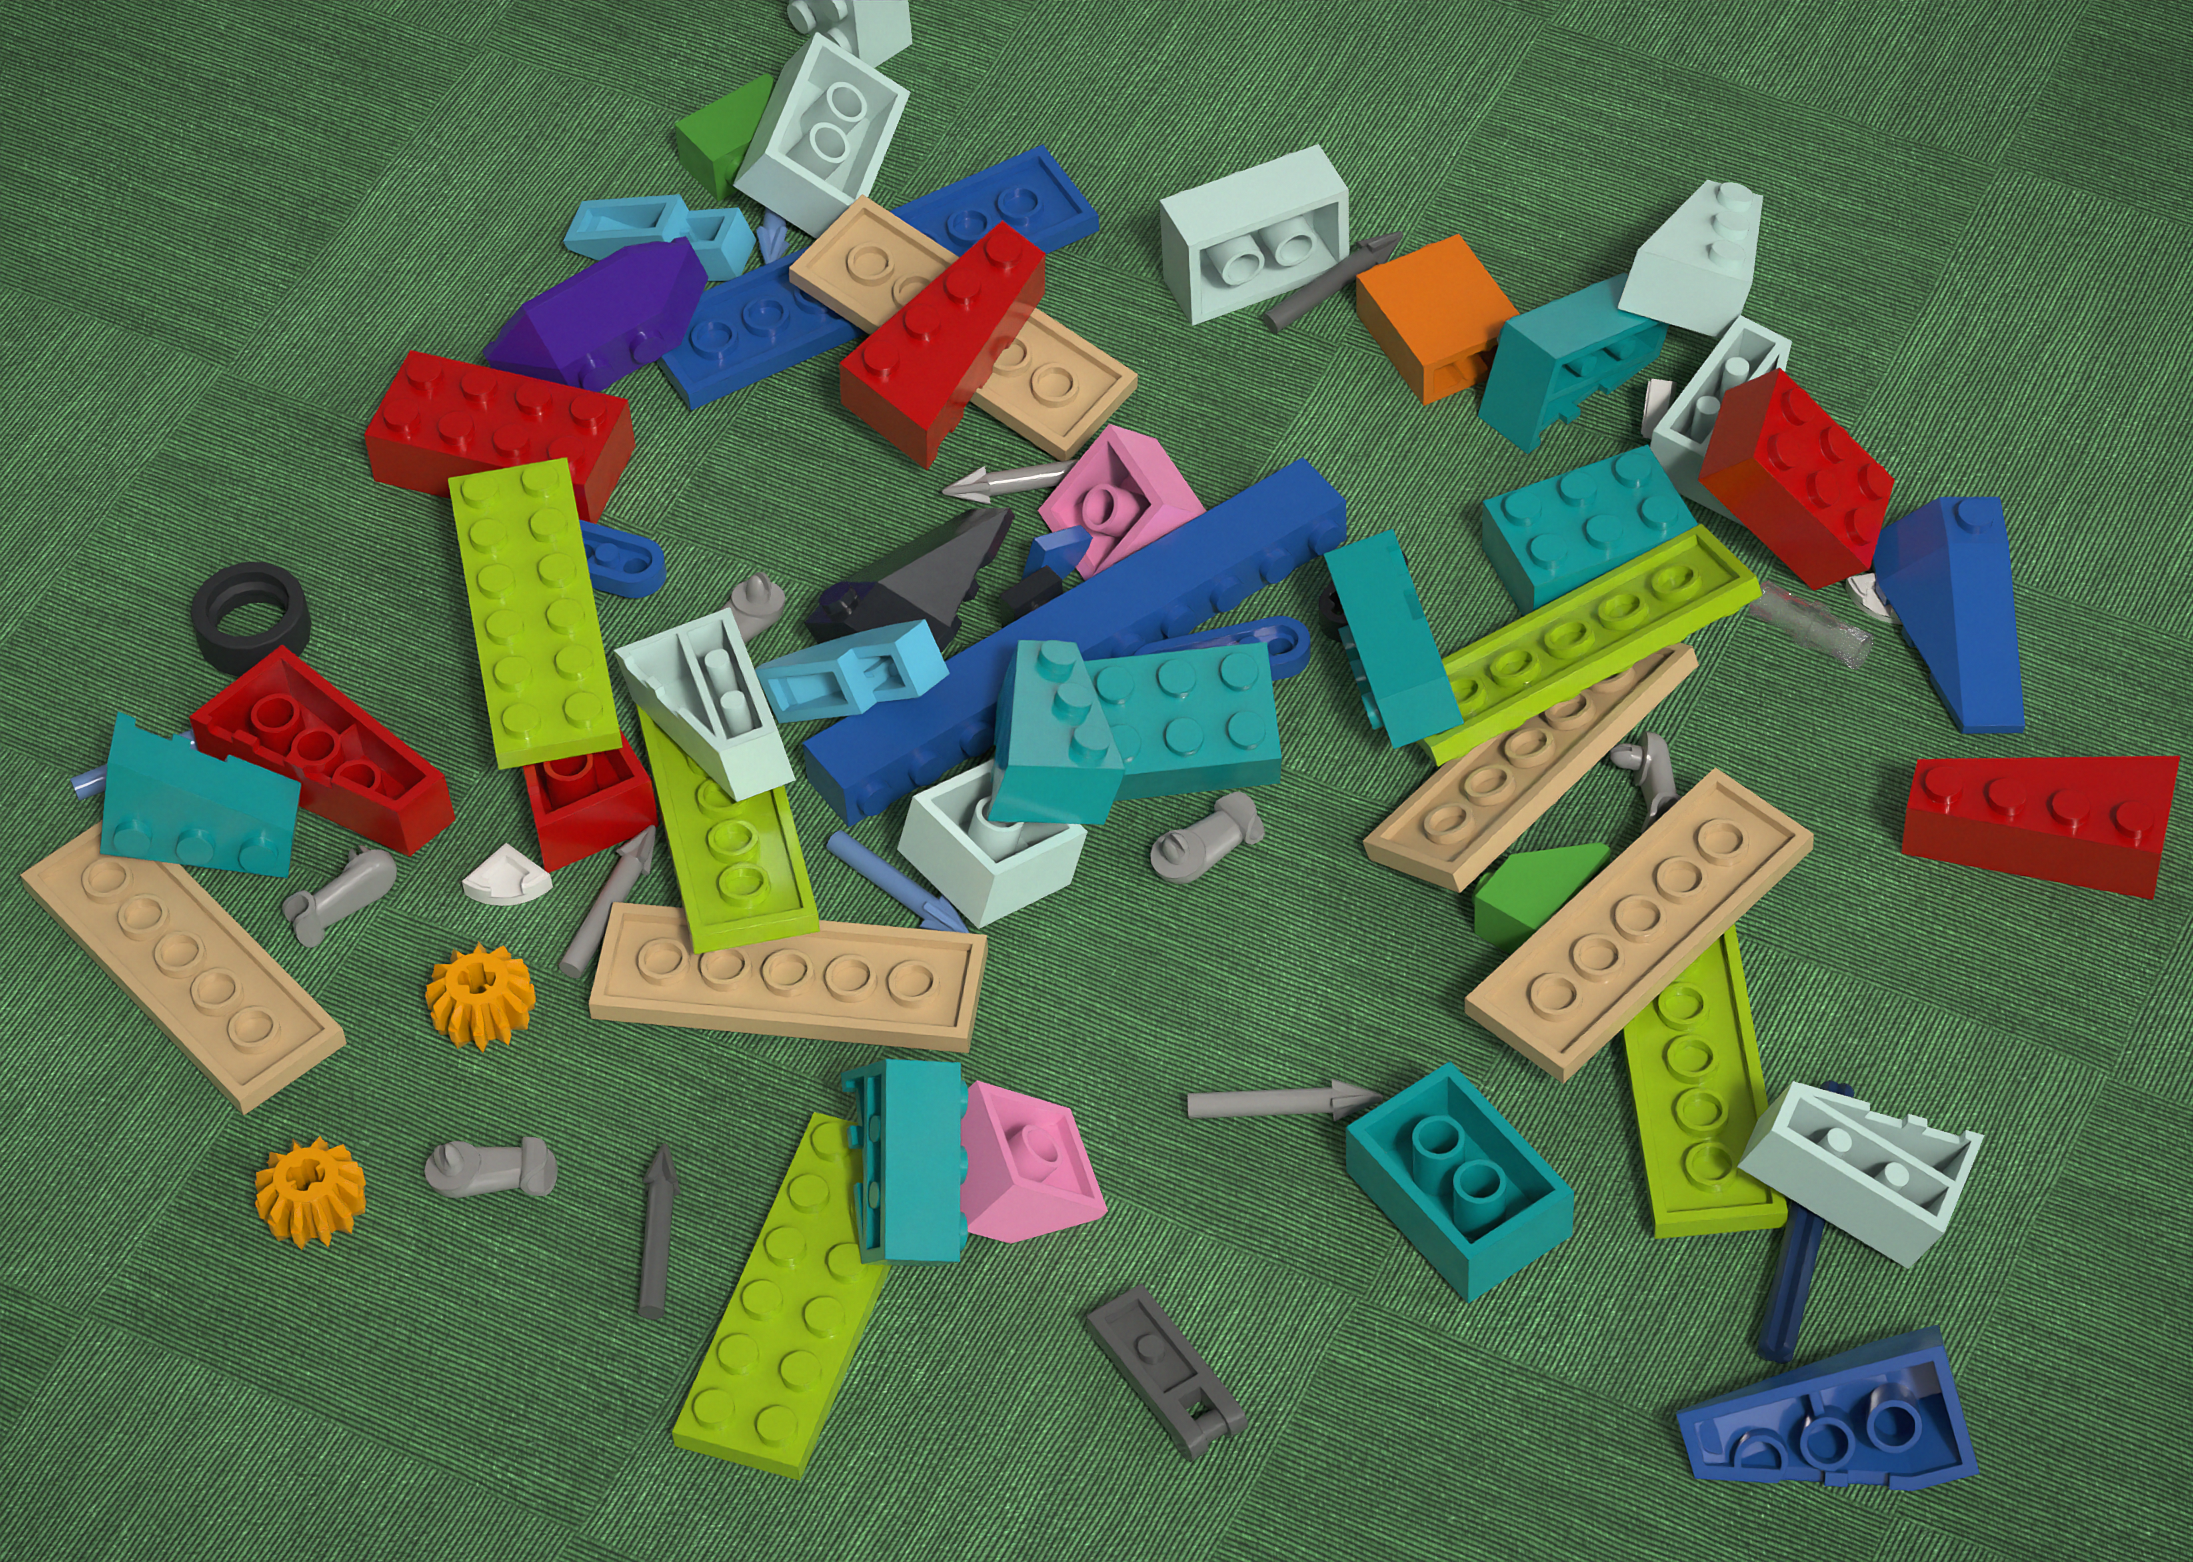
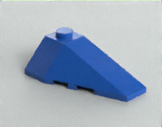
[1871,497,2025,734]
[1676,1324,1980,1491]

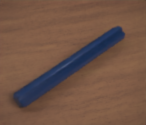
[1757,1080,1855,1364]

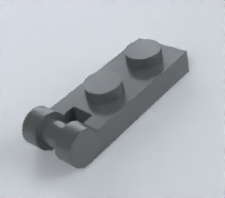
[1086,1283,1248,1462]

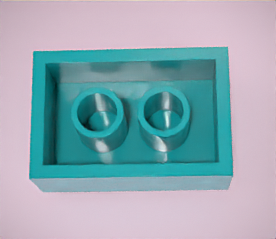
[1482,444,1698,617]
[1084,642,1282,801]
[1346,1061,1574,1304]

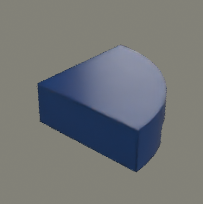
[1021,525,1093,581]

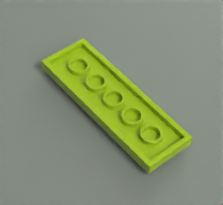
[448,457,623,770]
[1416,523,1763,767]
[634,657,820,955]
[1620,923,1788,1239]
[672,1112,892,1481]

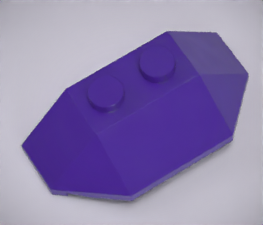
[482,236,709,392]

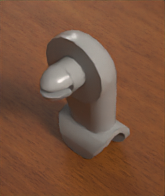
[719,572,786,644]
[1610,731,1682,834]
[1150,792,1265,884]
[282,845,397,948]
[424,1137,558,1198]

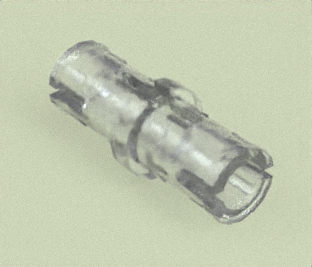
[1749,580,1874,670]

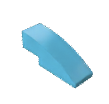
[563,194,757,281]
[755,619,950,723]

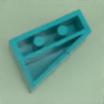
[1478,272,1670,455]
[1324,529,1464,749]
[987,640,1126,825]
[100,711,301,878]
[841,1059,968,1267]

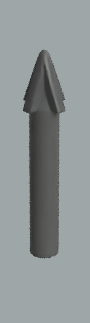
[1263,231,1404,334]
[638,1143,681,1320]

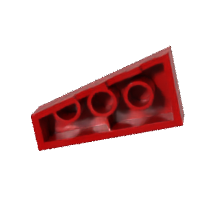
[189,645,456,857]

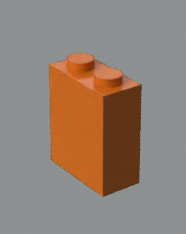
[1356,234,1520,406]

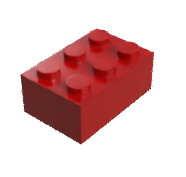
[1698,368,1895,591]

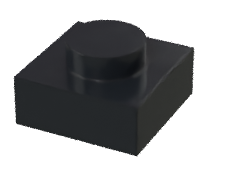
[999,565,1063,628]

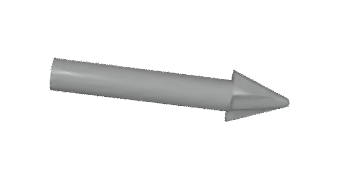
[942,459,1080,505]
[559,825,656,978]
[1188,1078,1383,1121]

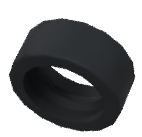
[191,562,312,677]

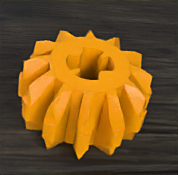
[425,941,536,1053]
[255,1136,367,1251]

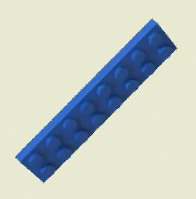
[656,144,1099,410]

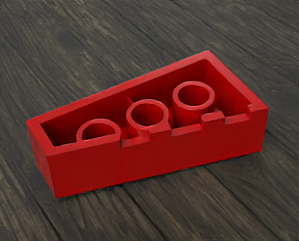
[839,220,1046,470]
[522,727,659,873]
[1901,756,2180,900]

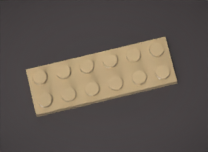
[789,194,1138,461]
[1363,642,1699,893]
[1465,767,1814,1084]
[20,820,347,1116]
[589,902,988,1053]

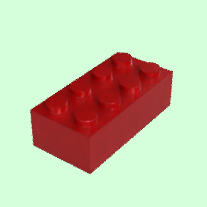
[364,350,636,524]

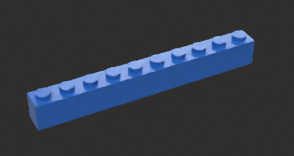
[802,457,1347,828]

